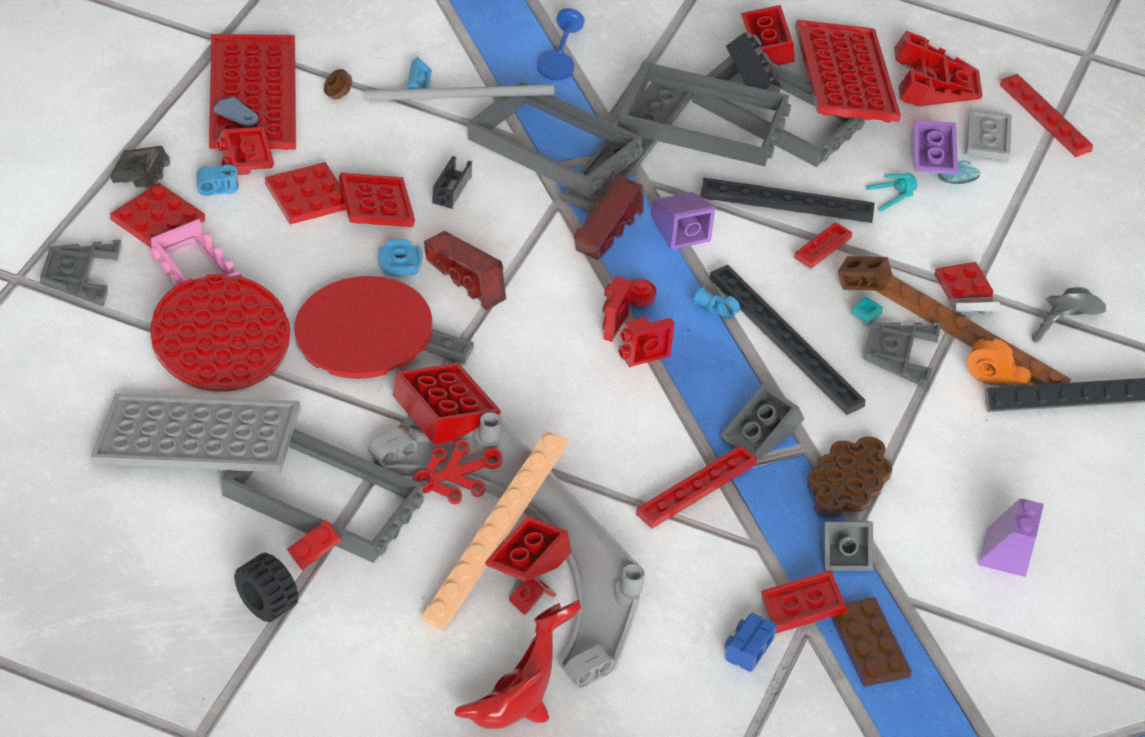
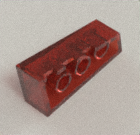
[574,175,644,261]
[424,230,506,310]

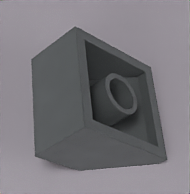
[820,521,873,571]

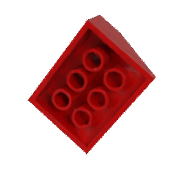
[393,363,501,445]

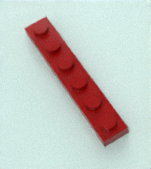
[1000,74,1093,157]
[636,445,758,529]

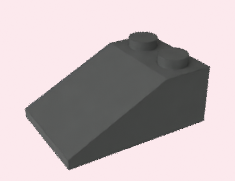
[719,384,805,460]

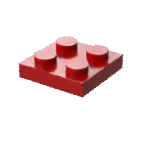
[935,262,993,303]

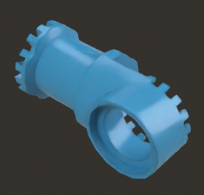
[692,286,740,319]

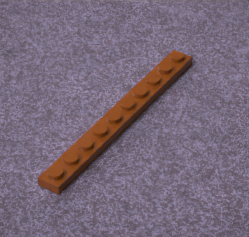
[877,275,1071,385]

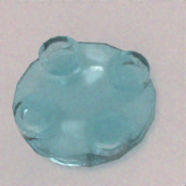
[938,161,981,184]

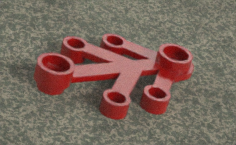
[412,440,502,505]

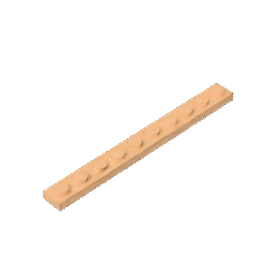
[422,431,568,630]

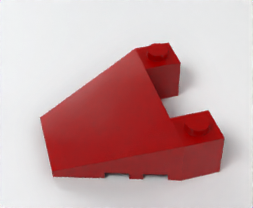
[894,30,983,106]

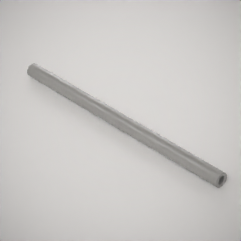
[365,85,555,101]

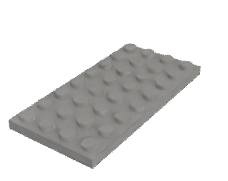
[91,393,301,473]

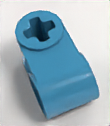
[196,165,239,196]

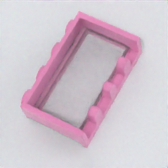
[150,219,242,287]

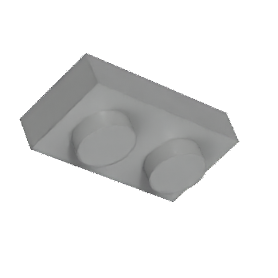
[950,297,1000,315]

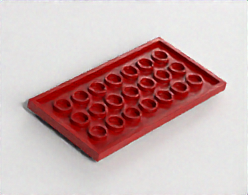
[795,19,901,123]
[209,34,296,150]

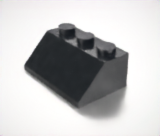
[726,32,782,93]

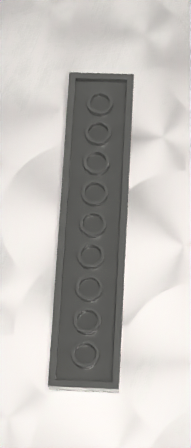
[562,82,693,215]

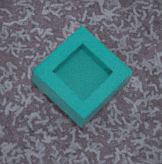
[851,296,883,324]

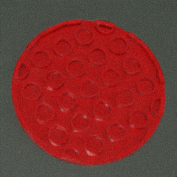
[150,274,290,391]
[294,276,433,379]

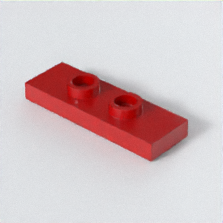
[794,222,853,269]

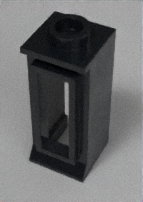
[432,156,473,209]

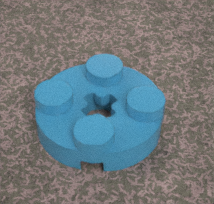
[378,239,423,276]

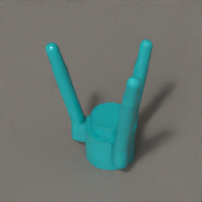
[866,172,917,212]

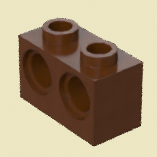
[838,256,893,291]

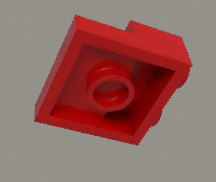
[216,127,274,175]
[602,276,633,342]
[618,317,675,367]

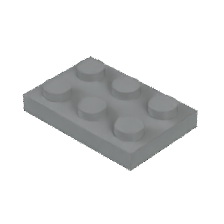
[967,109,1012,161]

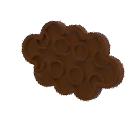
[807,436,893,516]

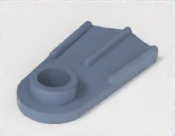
[214,97,258,127]

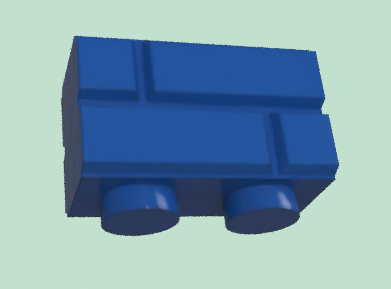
[724,613,777,672]

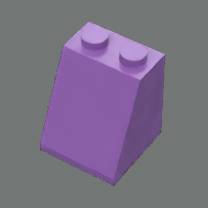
[651,192,715,250]
[978,498,1044,577]

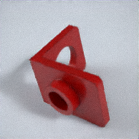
[509,577,557,615]

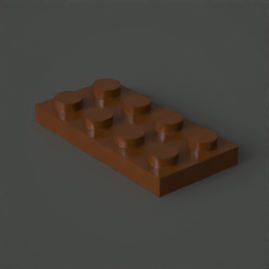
[831,597,912,687]

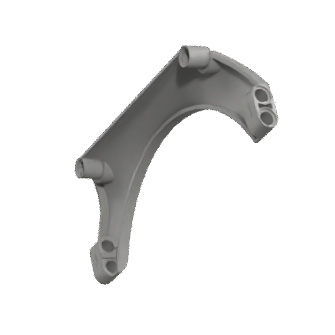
[368,412,645,688]

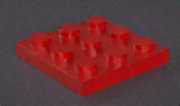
[265,162,346,225]
[339,172,415,227]
[110,183,205,248]

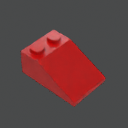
[485,516,571,582]

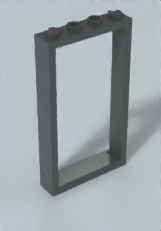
[692,56,865,167]

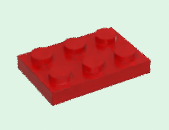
[761,570,847,634]

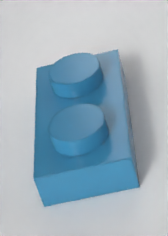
[407,57,432,100]

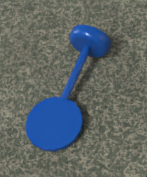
[537,8,585,80]

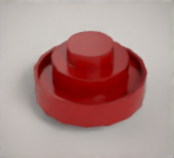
[630,279,657,307]

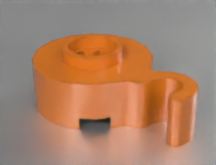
[967,338,1032,386]

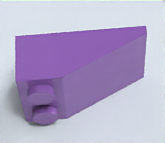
[911,120,958,174]

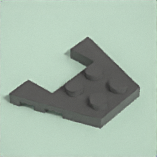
[40,240,122,306]
[864,322,942,388]

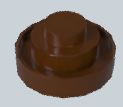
[324,69,352,100]

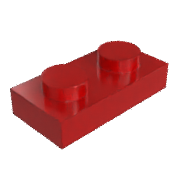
[287,520,342,571]

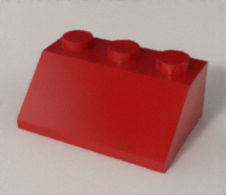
[741,5,795,65]

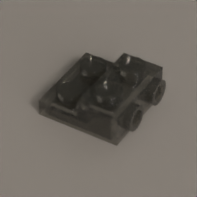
[110,145,170,188]

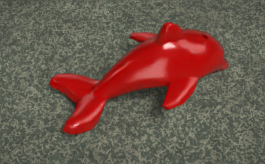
[454,600,581,729]

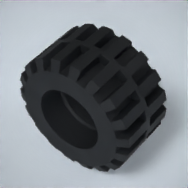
[234,552,299,622]

